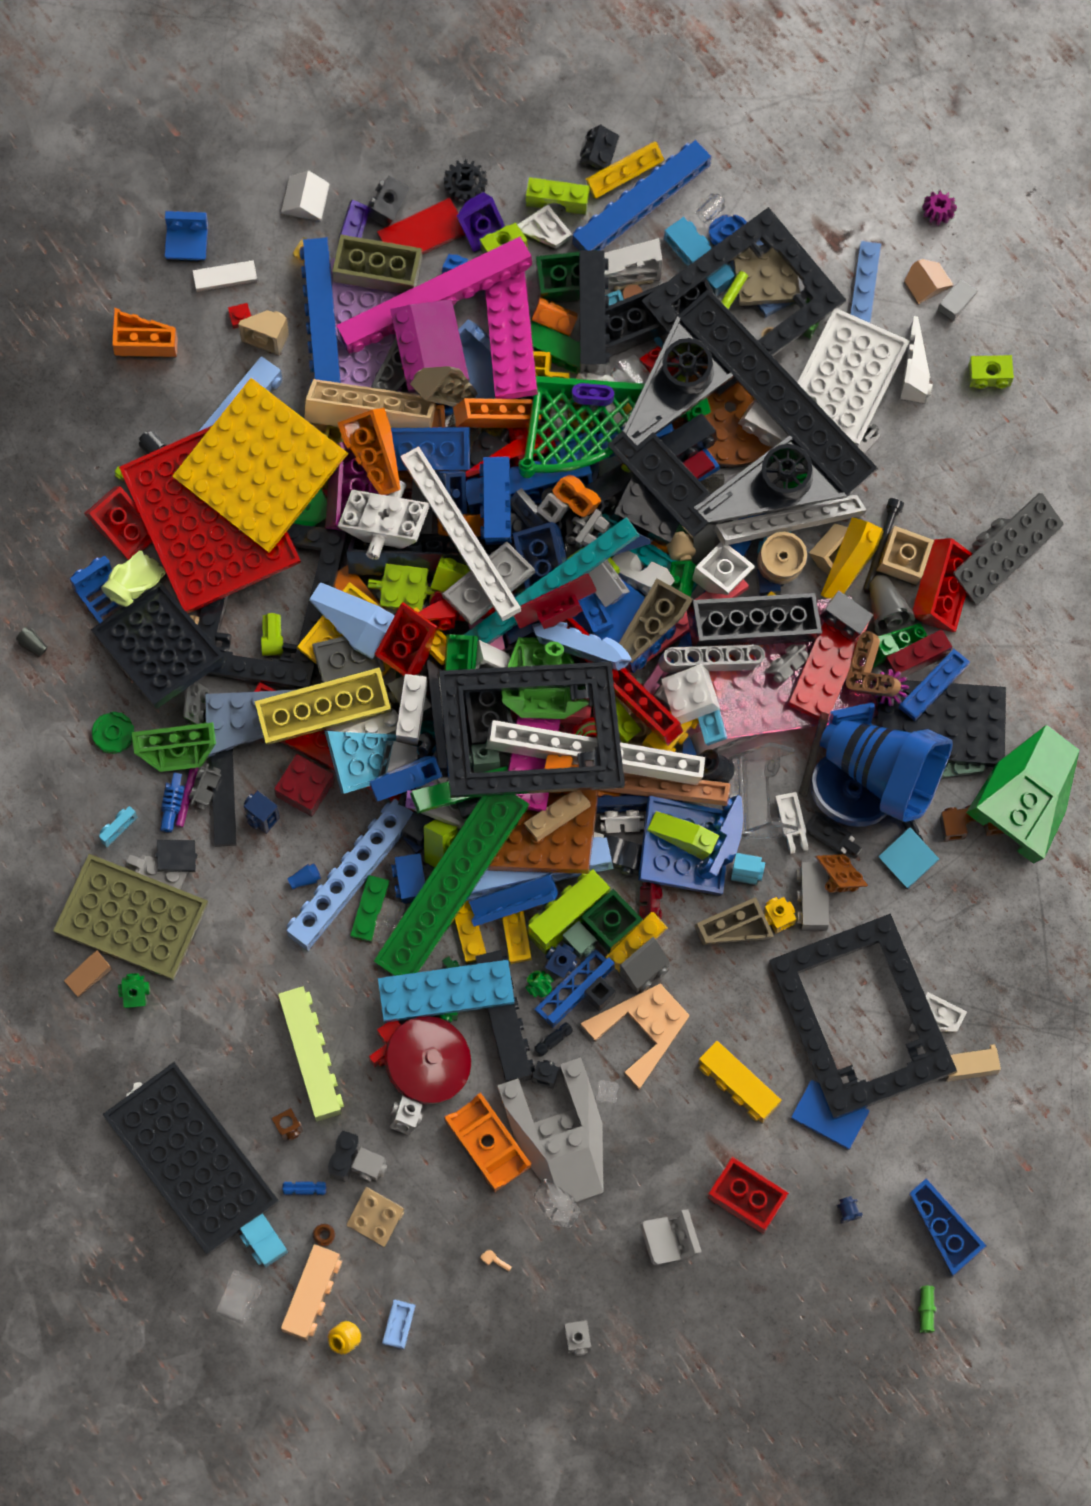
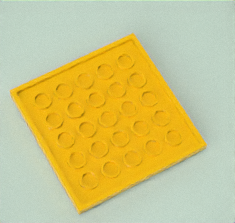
[173,378,348,553]

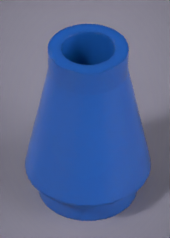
[288,863,321,889]

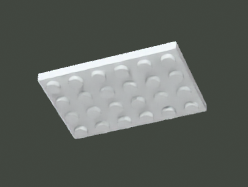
[797,308,910,445]

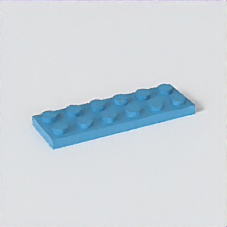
[378,960,514,1023]

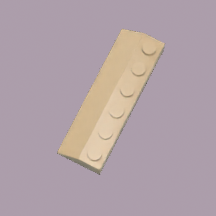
[304,379,436,428]

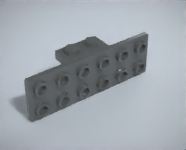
[953,493,1064,605]

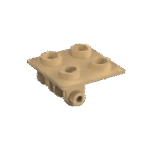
[347,1187,405,1247]

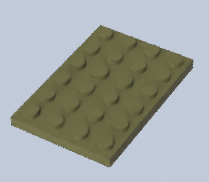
[53,854,209,981]

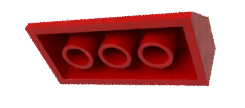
[912,538,973,632]

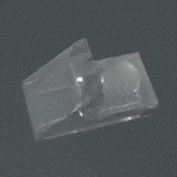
[373,898,406,943]

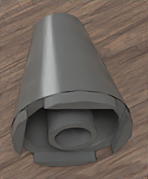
[869,575,915,635]

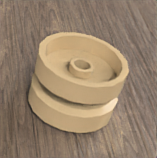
[757,532,807,584]

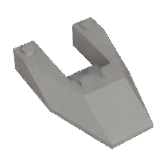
[497,1057,603,1208]

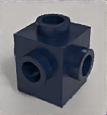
[543,943,578,978]

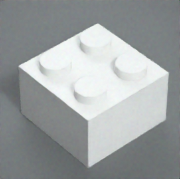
[661,664,720,724]

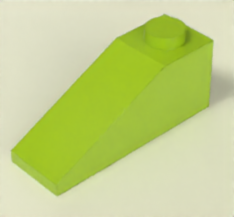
[647,811,719,860]

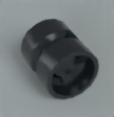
[699,749,735,783]

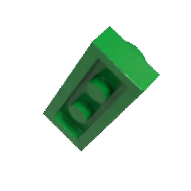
[351,875,390,943]

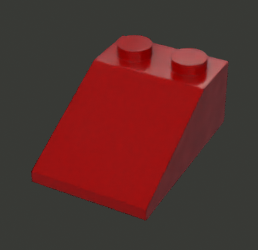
[84,486,152,560]
[374,602,437,676]

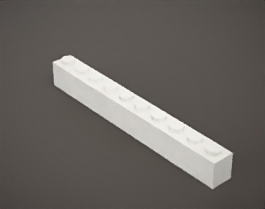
[486,720,705,785]

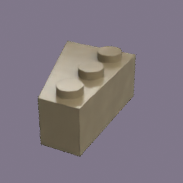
[694,897,774,946]

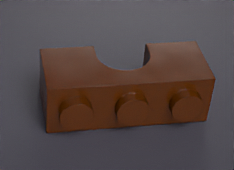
[939,805,1005,842]

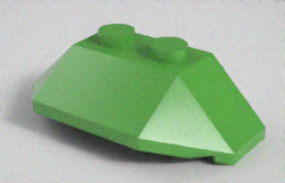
[132,722,216,772]

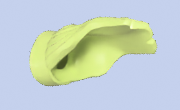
[101,550,166,607]

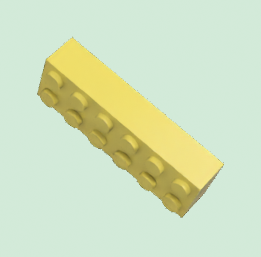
[255,668,392,745]

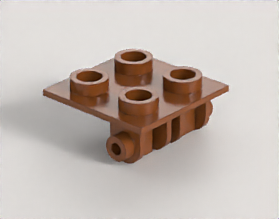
[815,855,868,893]

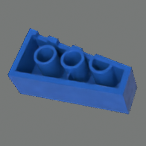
[479,457,511,545]
[909,1178,987,1277]

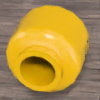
[328,1321,361,1355]

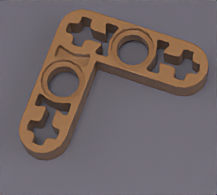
[846,631,901,697]

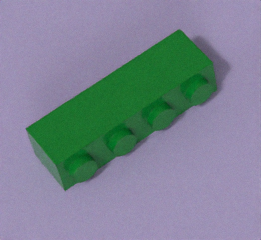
[530,317,582,375]

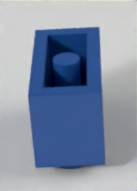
[391,854,425,904]

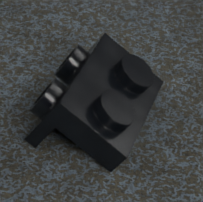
[579,124,620,170]

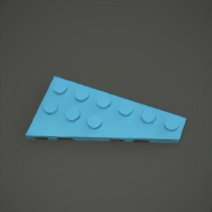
[325,731,436,794]

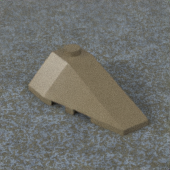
[410,366,478,407]
[619,578,693,663]

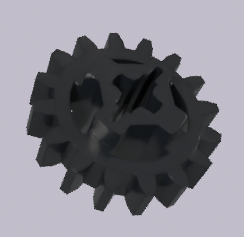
[443,159,487,203]

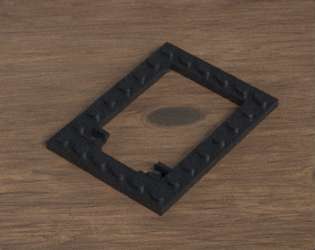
[641,207,847,397]
[198,523,348,689]
[438,662,625,798]
[769,913,957,1120]

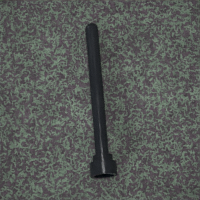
[863,498,904,592]

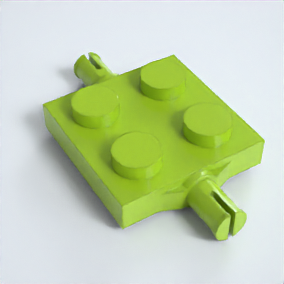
[368,564,439,611]

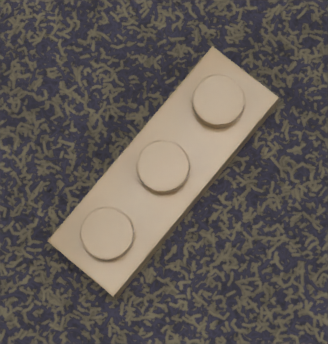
[524,791,591,842]

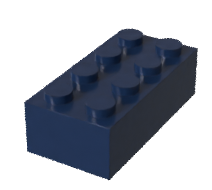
[513,522,567,589]

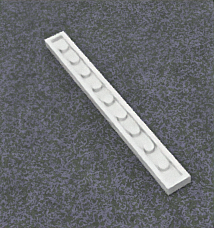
[400,447,521,621]

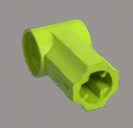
[261,613,283,656]

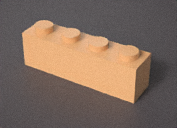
[281,1244,342,1341]

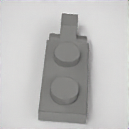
[126,855,188,890]

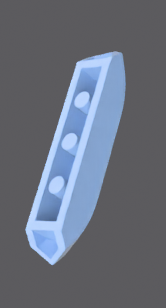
[532,622,632,670]

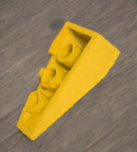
[821,517,884,600]

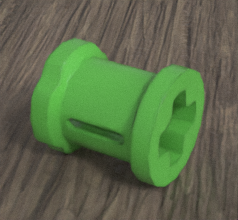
[542,641,564,665]

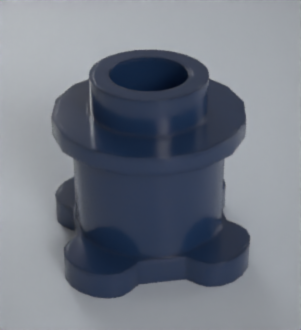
[836,1196,863,1224]

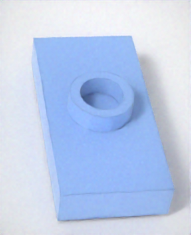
[382,1300,415,1349]

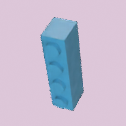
[664,217,735,297]

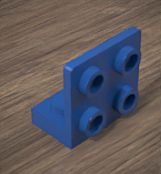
[165,211,208,260]

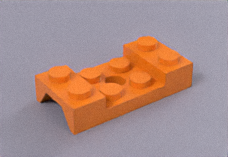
[444,1092,531,1192]

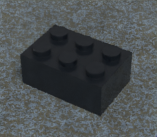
[609,476,679,547]
[463,691,512,747]

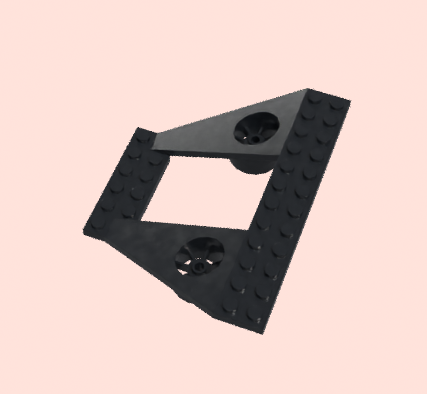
[607,289,878,538]

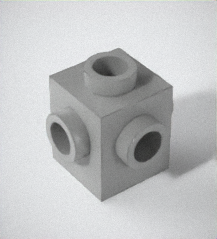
[389,1096,423,1135]

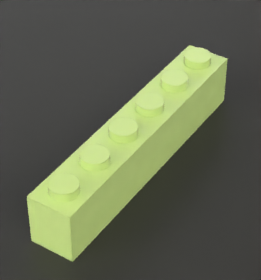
[278,986,344,1122]

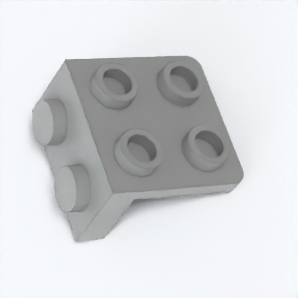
[640,1209,701,1265]

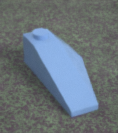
[309,582,395,659]

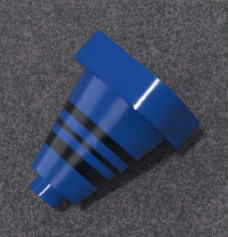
[820,720,953,822]

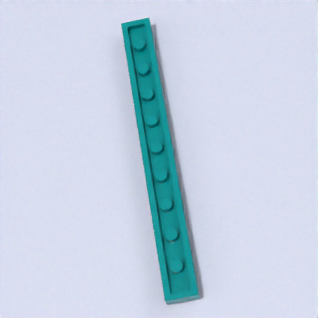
[464,517,640,644]

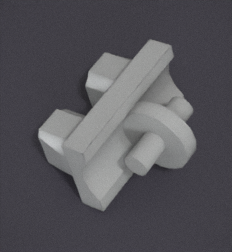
[572,509,610,549]

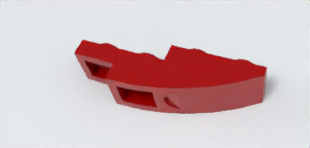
[418,599,496,630]

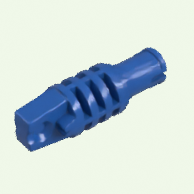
[160,773,185,833]

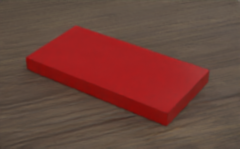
[377,198,465,255]

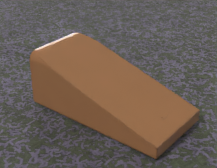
[64,951,112,997]

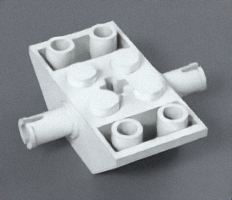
[338,481,430,560]

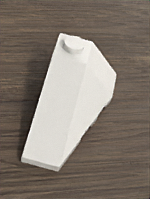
[900,316,932,403]

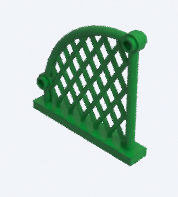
[519,376,645,478]

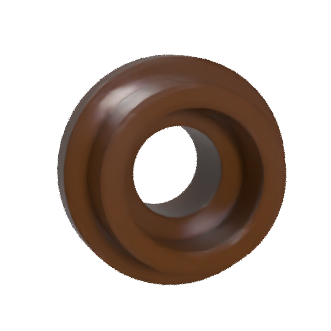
[313,1224,335,1246]

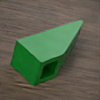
[864,623,928,668]

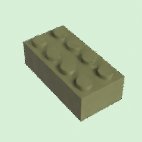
[332,235,422,294]

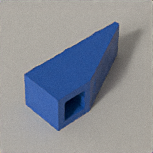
[369,756,442,801]

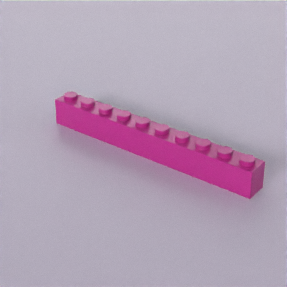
[336,237,532,354]

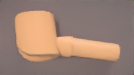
[480,1250,511,1272]

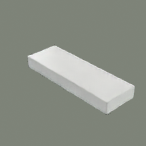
[193,260,257,292]

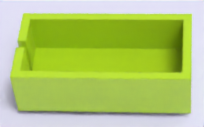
[528,869,610,955]

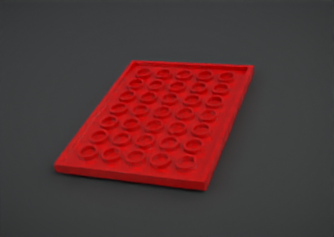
[119,425,301,613]

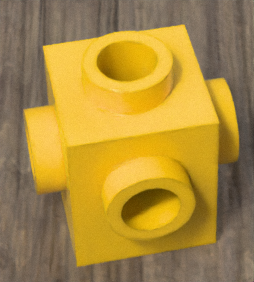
[763,897,796,934]

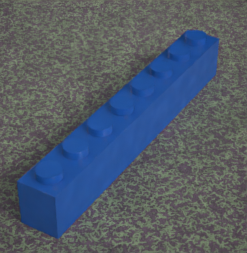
[572,140,712,251]
[300,237,341,384]

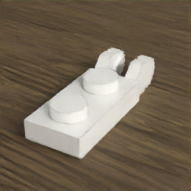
[775,792,808,854]

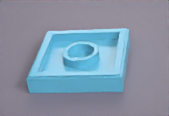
[879,828,940,889]

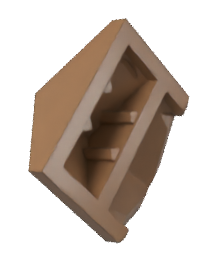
[904,259,953,304]

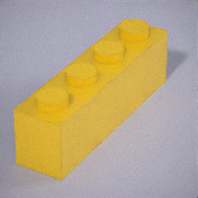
[698,1041,782,1123]

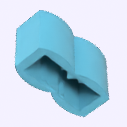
[731,853,765,885]
[240,1213,288,1267]

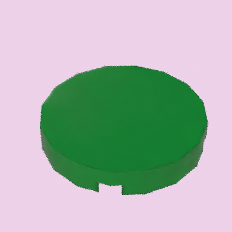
[92,711,134,754]

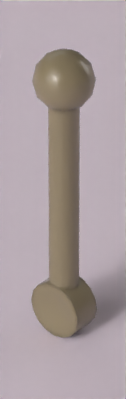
[613,280,654,292]

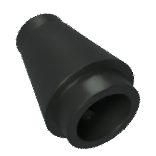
[16,626,48,657]

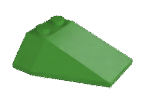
[501,637,589,719]

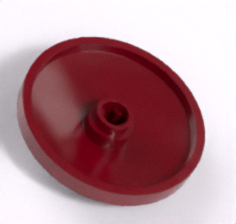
[385,1016,471,1105]

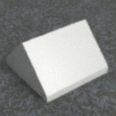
[281,171,329,221]

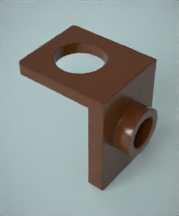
[272,1108,303,1141]

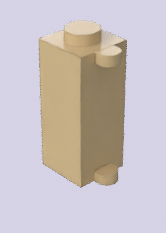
[946,1044,1001,1082]

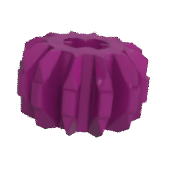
[922,190,957,226]
[872,669,909,706]

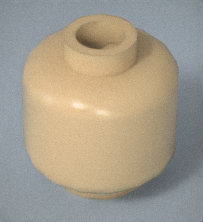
[666,532,696,561]

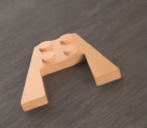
[581,983,690,1090]

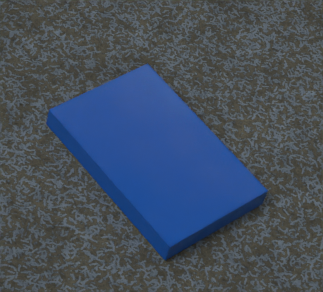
[791,1080,870,1150]

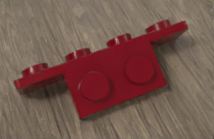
[514,573,597,630]

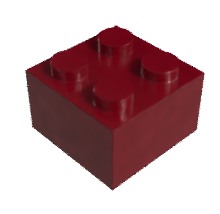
[274,754,334,817]

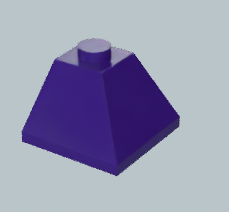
[457,192,505,252]

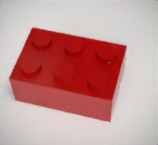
[707,1157,789,1235]

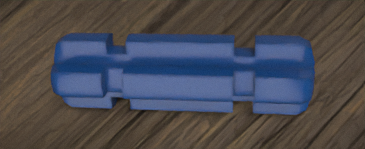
[283,1182,326,1195]

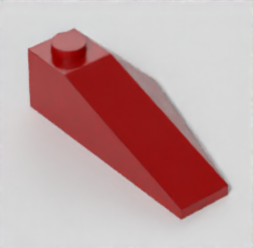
[465,435,546,481]

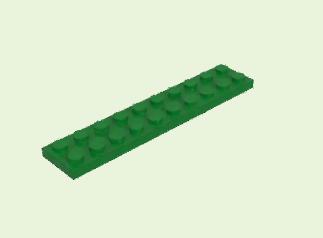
[374,794,530,976]

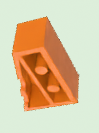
[112,308,178,357]

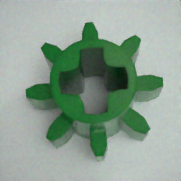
[525,971,553,998]

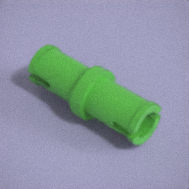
[918,1286,936,1333]

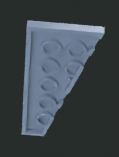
[206,690,295,758]

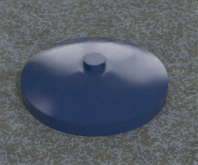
[810,756,887,827]

